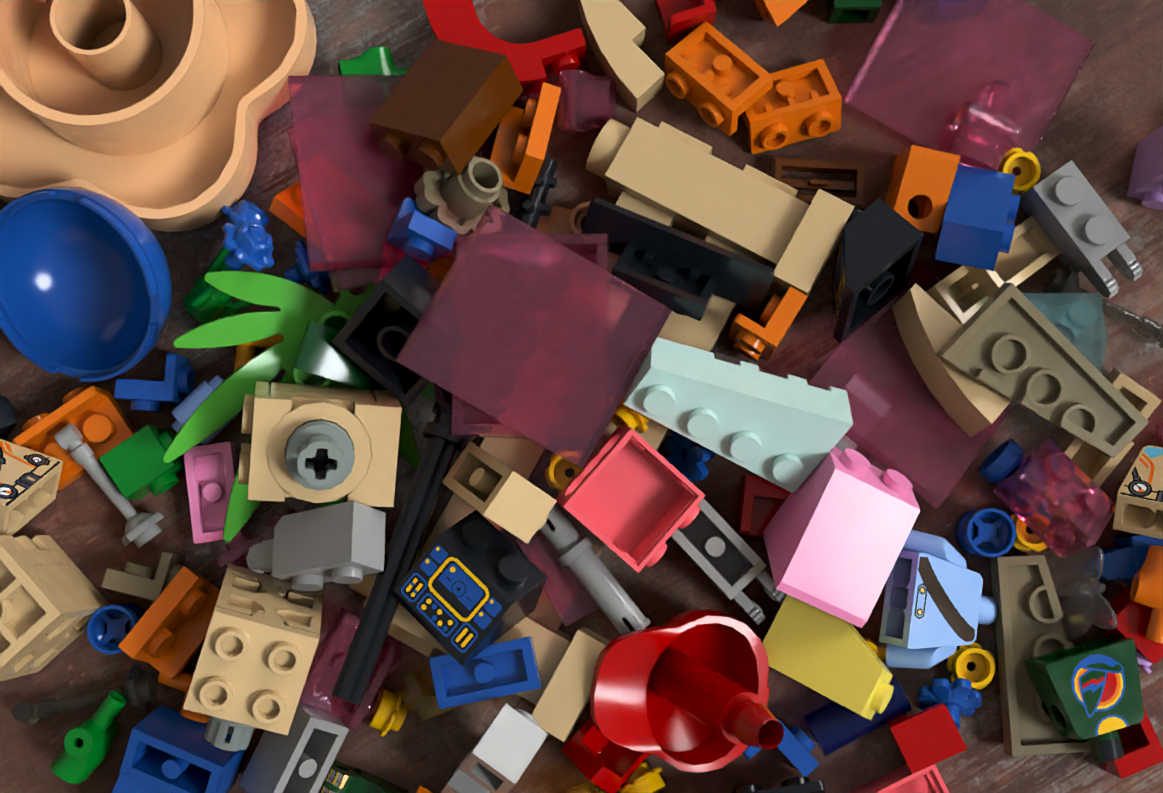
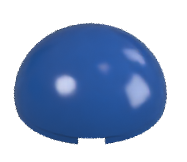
[0,187,172,382]

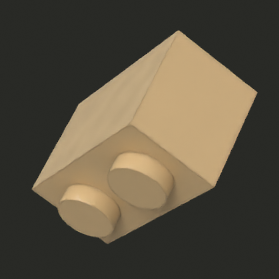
[442,441,557,544]

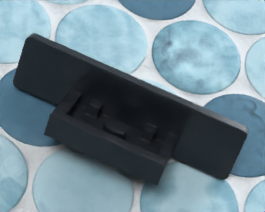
[581,197,775,321]

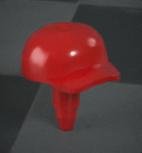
[590,609,784,773]

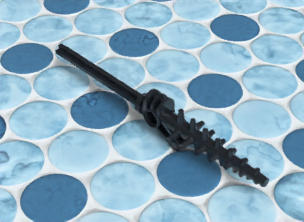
[332,157,558,706]

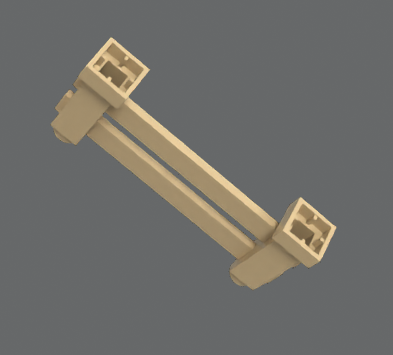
[349,117,855,742]

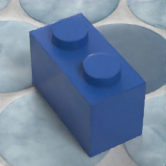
[934,164,1021,271]
[120,705,246,793]

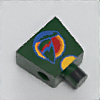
[1024,635,1144,762]

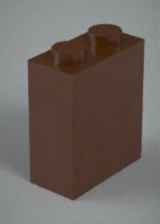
[367,39,524,175]

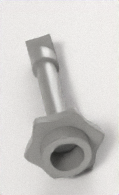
[54,423,164,548]

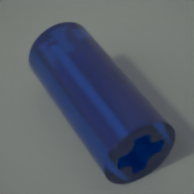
[803,671,912,757]

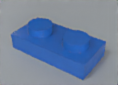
[429,636,542,710]

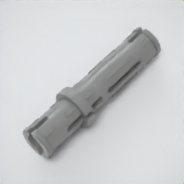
[539,502,651,635]

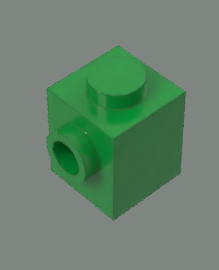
[99,425,185,500]

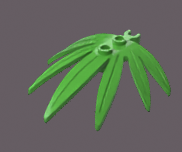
[163,269,457,542]

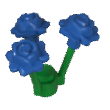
[183,200,336,324]

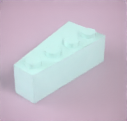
[624,336,853,494]

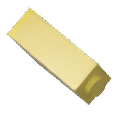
[762,594,894,720]

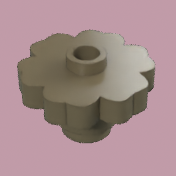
[414,155,510,246]

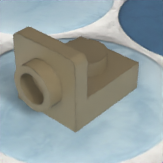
[101,552,186,601]

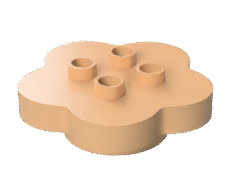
[0,0,317,232]

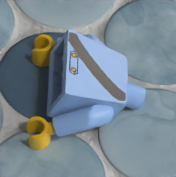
[863,529,997,669]

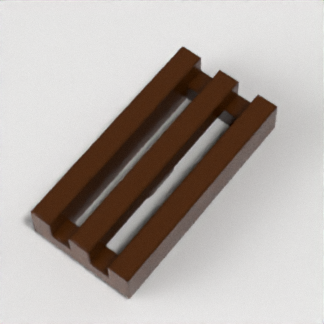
[770,157,867,211]

